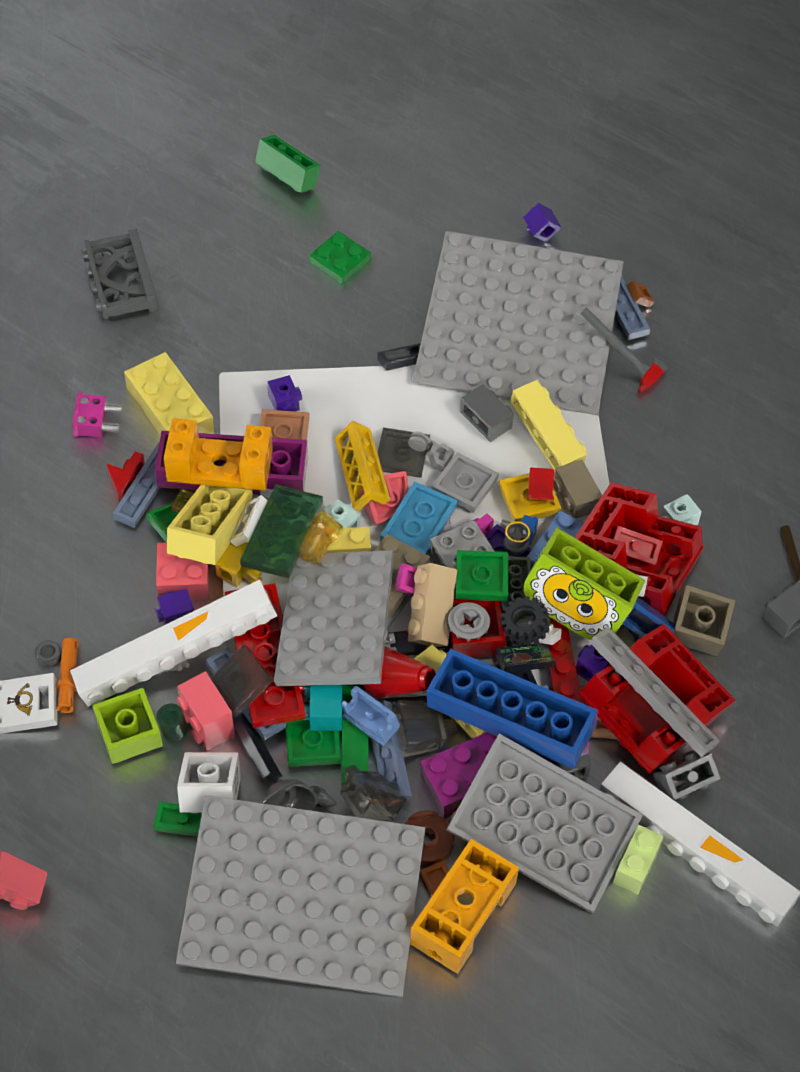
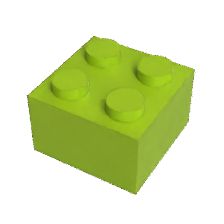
[92,688,163,764]

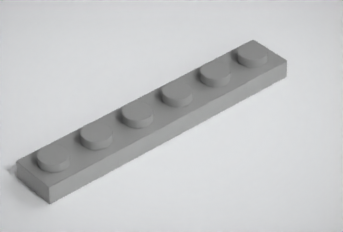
[590,627,720,757]

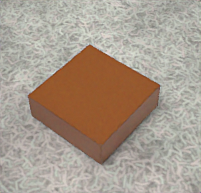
[627,281,654,308]

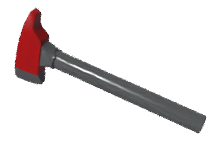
[580,307,668,393]

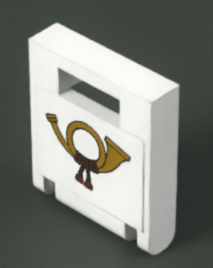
[0,673,58,734]

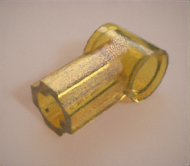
[299,510,343,564]

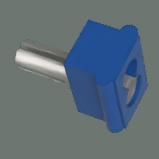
[500,515,538,546]

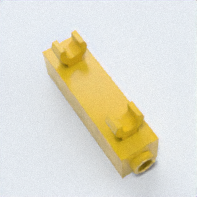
[215,500,298,588]

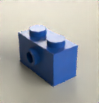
[622,597,675,639]

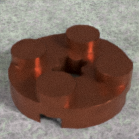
[405,810,455,865]

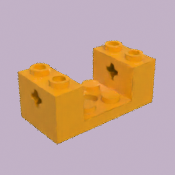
[164,418,273,491]
[410,839,519,974]

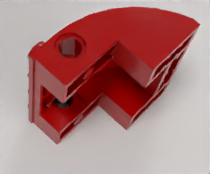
[575,482,704,615]
[578,624,736,774]

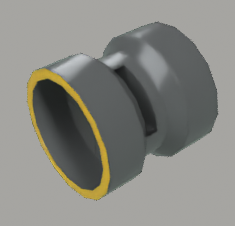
[503,521,530,556]

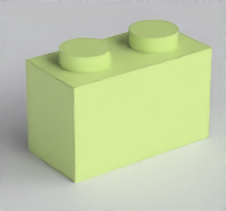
[613,825,664,895]

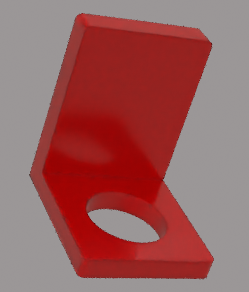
[528,467,554,502]

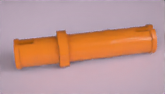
[56,638,79,713]

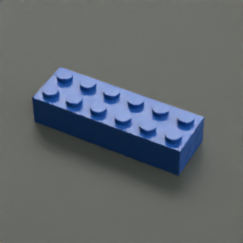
[427,649,598,769]

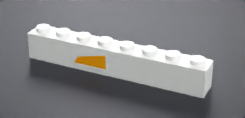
[70,580,277,707]
[600,762,800,927]

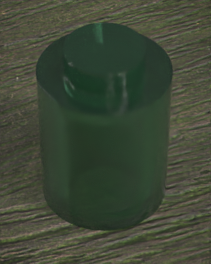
[156,703,188,741]

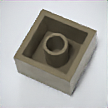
[673,585,735,657]

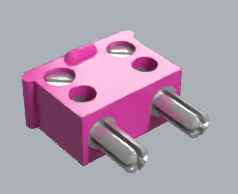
[72,392,122,438]

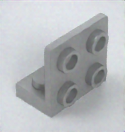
[429,521,495,569]

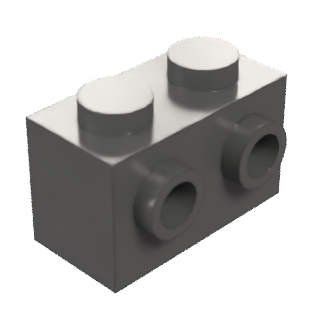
[653,750,721,801]

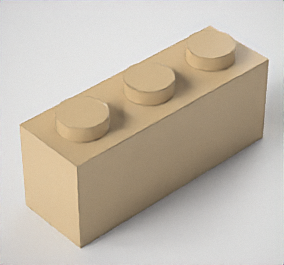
[407,563,457,647]

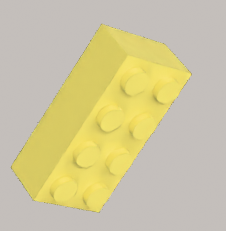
[124,352,214,436]
[167,485,253,565]

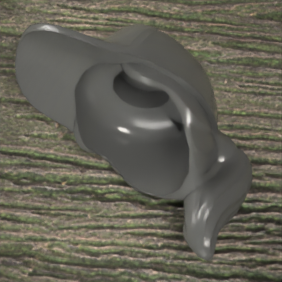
[261,779,337,811]

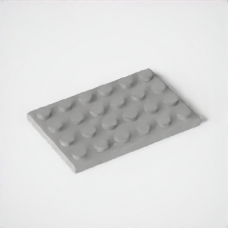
[274,550,394,686]
[446,734,643,913]

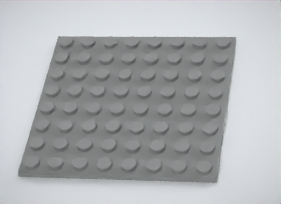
[412,231,624,416]

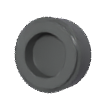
[35,640,62,667]

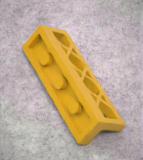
[334,420,390,511]

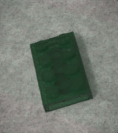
[240,484,323,579]

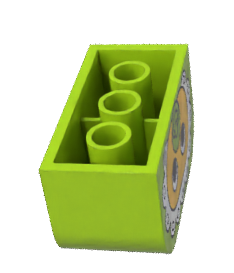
[524,527,645,640]

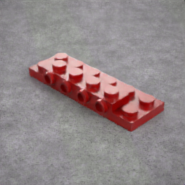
[225,583,306,728]

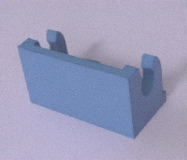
[342,686,400,746]

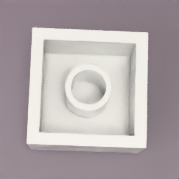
[177,752,241,813]

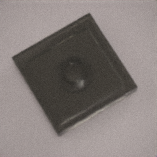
[377,427,430,478]
[211,644,273,718]

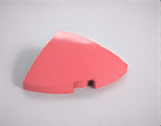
[359,471,408,526]

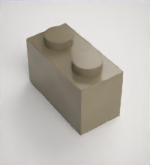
[553,460,602,519]

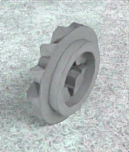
[448,602,490,642]

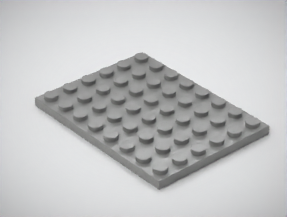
[176,795,425,998]

